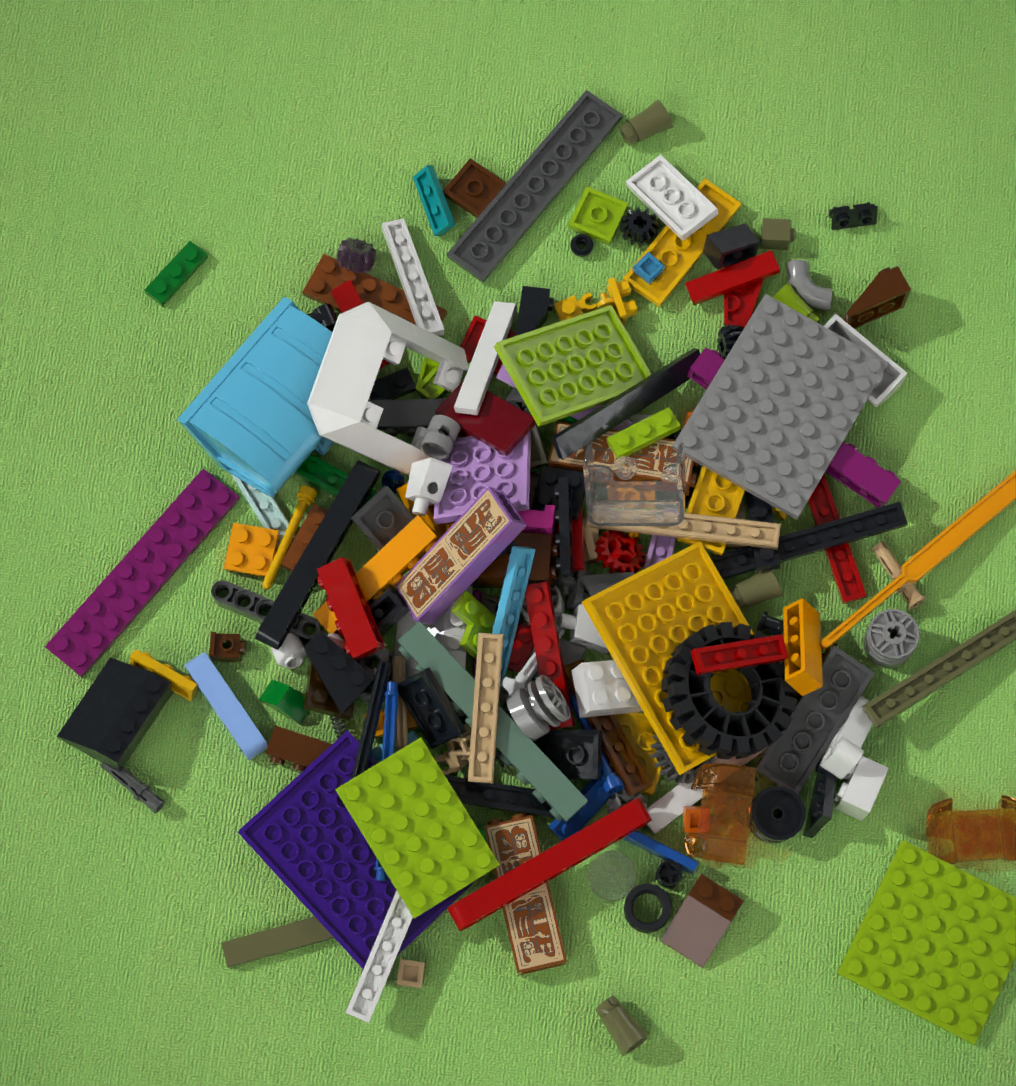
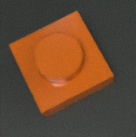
[683,806,710,833]

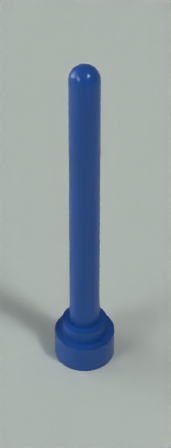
[568,689,625,795]

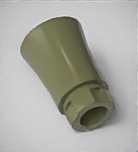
[619,100,673,146]
[728,570,783,610]
[595,996,650,1057]

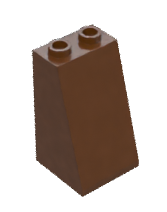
[470,532,560,588]

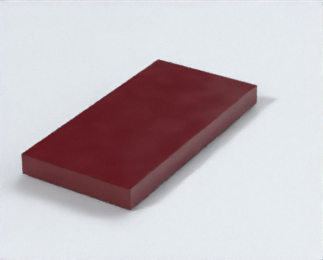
[435,380,537,456]

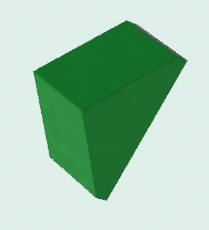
[259,680,309,725]

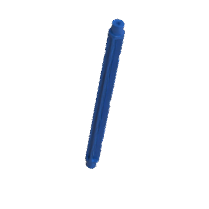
[374,682,399,881]

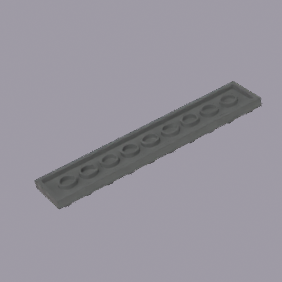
[447,90,622,283]

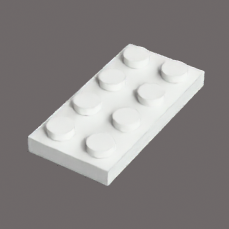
[626,155,719,241]

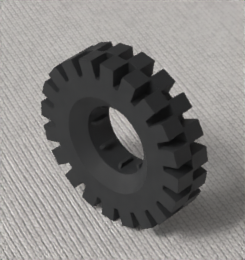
[661,622,797,760]

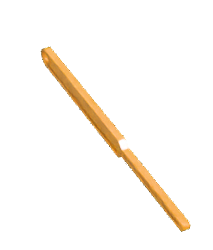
[821,470,1016,650]

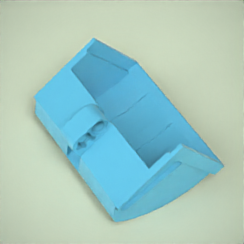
[177,297,378,498]

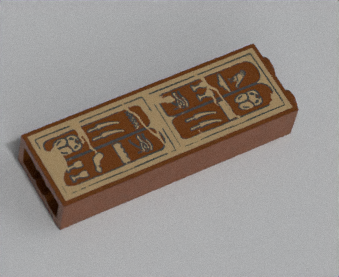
[548,421,699,496]
[484,813,567,976]

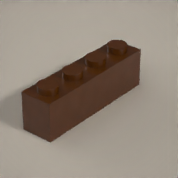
[266,726,332,773]

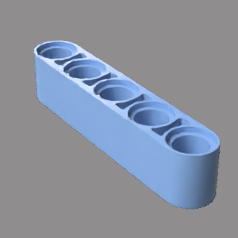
[184,652,268,761]

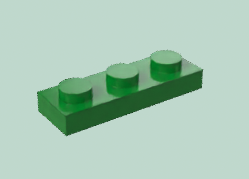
[144,241,208,307]

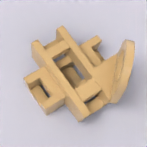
[434,723,471,776]

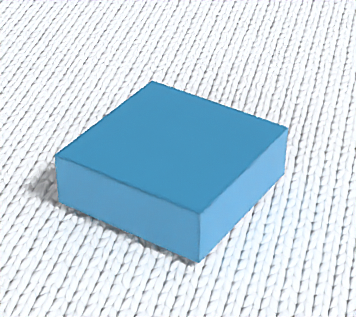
[632,252,665,285]

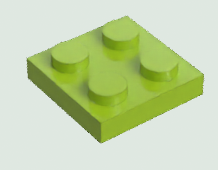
[568,186,628,245]

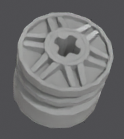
[863,609,920,668]
[506,675,571,741]

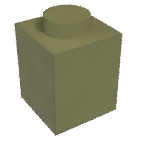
[760,218,795,250]

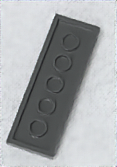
[754,646,875,794]

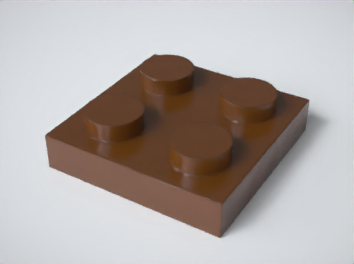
[443,158,506,218]

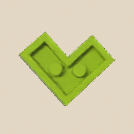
[451,590,496,658]

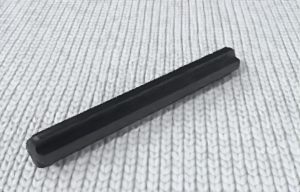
[352,661,391,778]

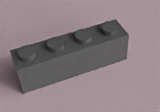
[368,399,445,437]

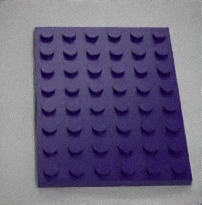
[238,730,477,970]

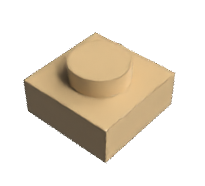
[396,959,425,989]

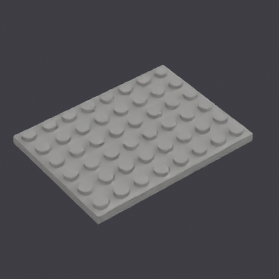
[672,294,889,520]

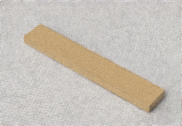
[468,633,504,784]

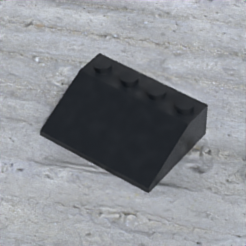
[57,658,172,772]

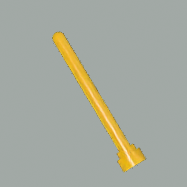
[262,485,318,590]

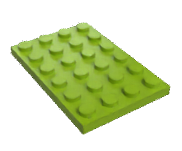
[494,305,651,427]
[335,737,500,919]

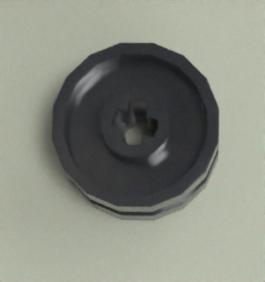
[747,786,806,843]

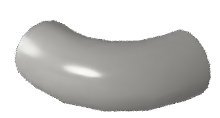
[786,260,832,311]

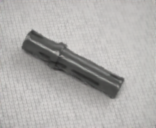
[101,763,165,814]

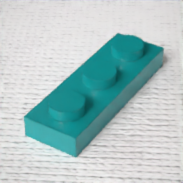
[413,165,455,237]

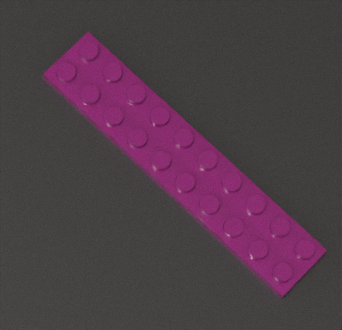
[45,469,240,678]

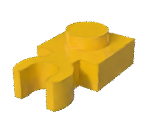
[553,293,597,321]

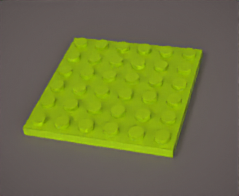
[836,840,1016,1045]

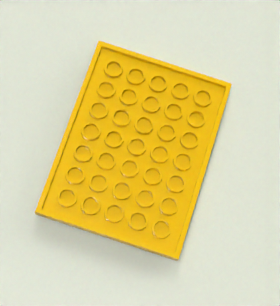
[581,541,754,775]

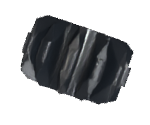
[620,206,659,247]
[717,325,744,360]

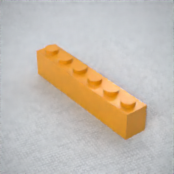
[313,515,441,637]

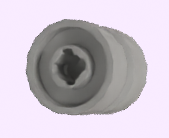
[420,415,461,460]

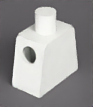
[405,457,453,516]
[558,604,609,654]

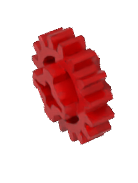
[595,530,646,574]

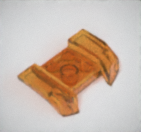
[684,763,757,865]
[926,795,1016,864]

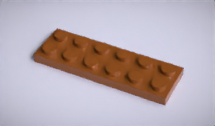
[302,254,447,325]

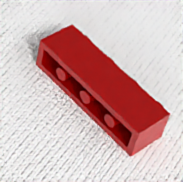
[317,557,386,659]

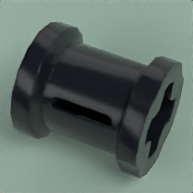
[756,611,784,636]

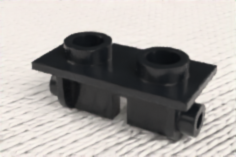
[829,202,878,230]

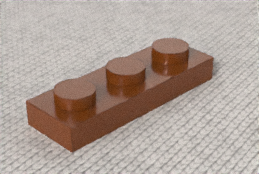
[281,503,328,572]

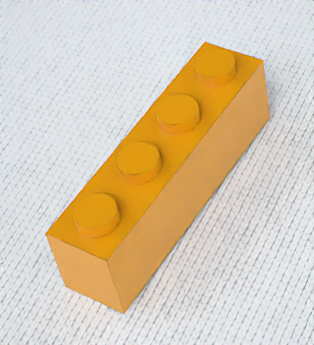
[783,598,823,696]

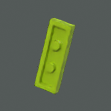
[607,407,681,461]

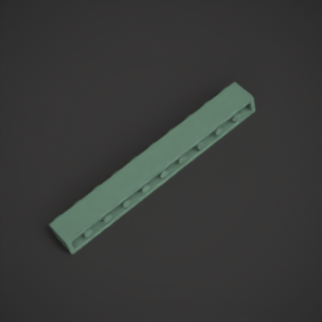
[397,621,588,823]

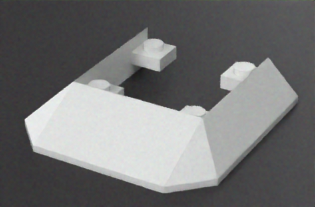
[307,302,469,476]

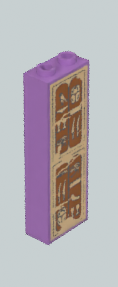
[395,487,527,625]

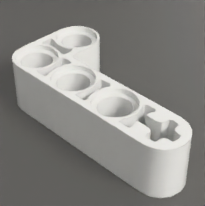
[820,696,873,779]

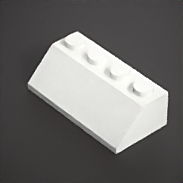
[824,314,907,407]

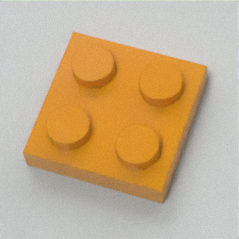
[223,523,281,577]

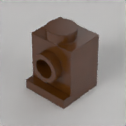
[209,632,246,662]

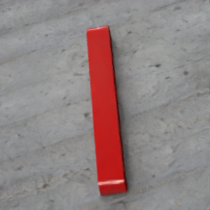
[447,798,652,931]

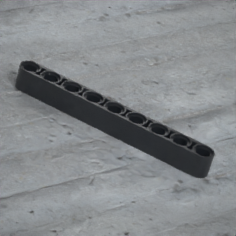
[255,460,380,650]

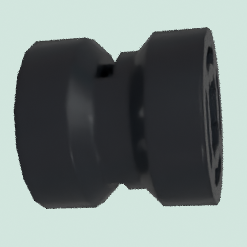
[656,860,682,888]

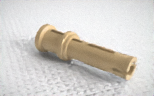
[871,541,927,610]

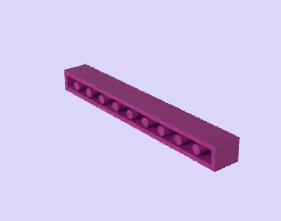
[687,347,901,508]

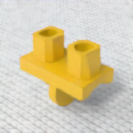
[597,278,637,324]

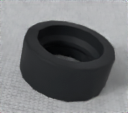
[624,883,672,933]

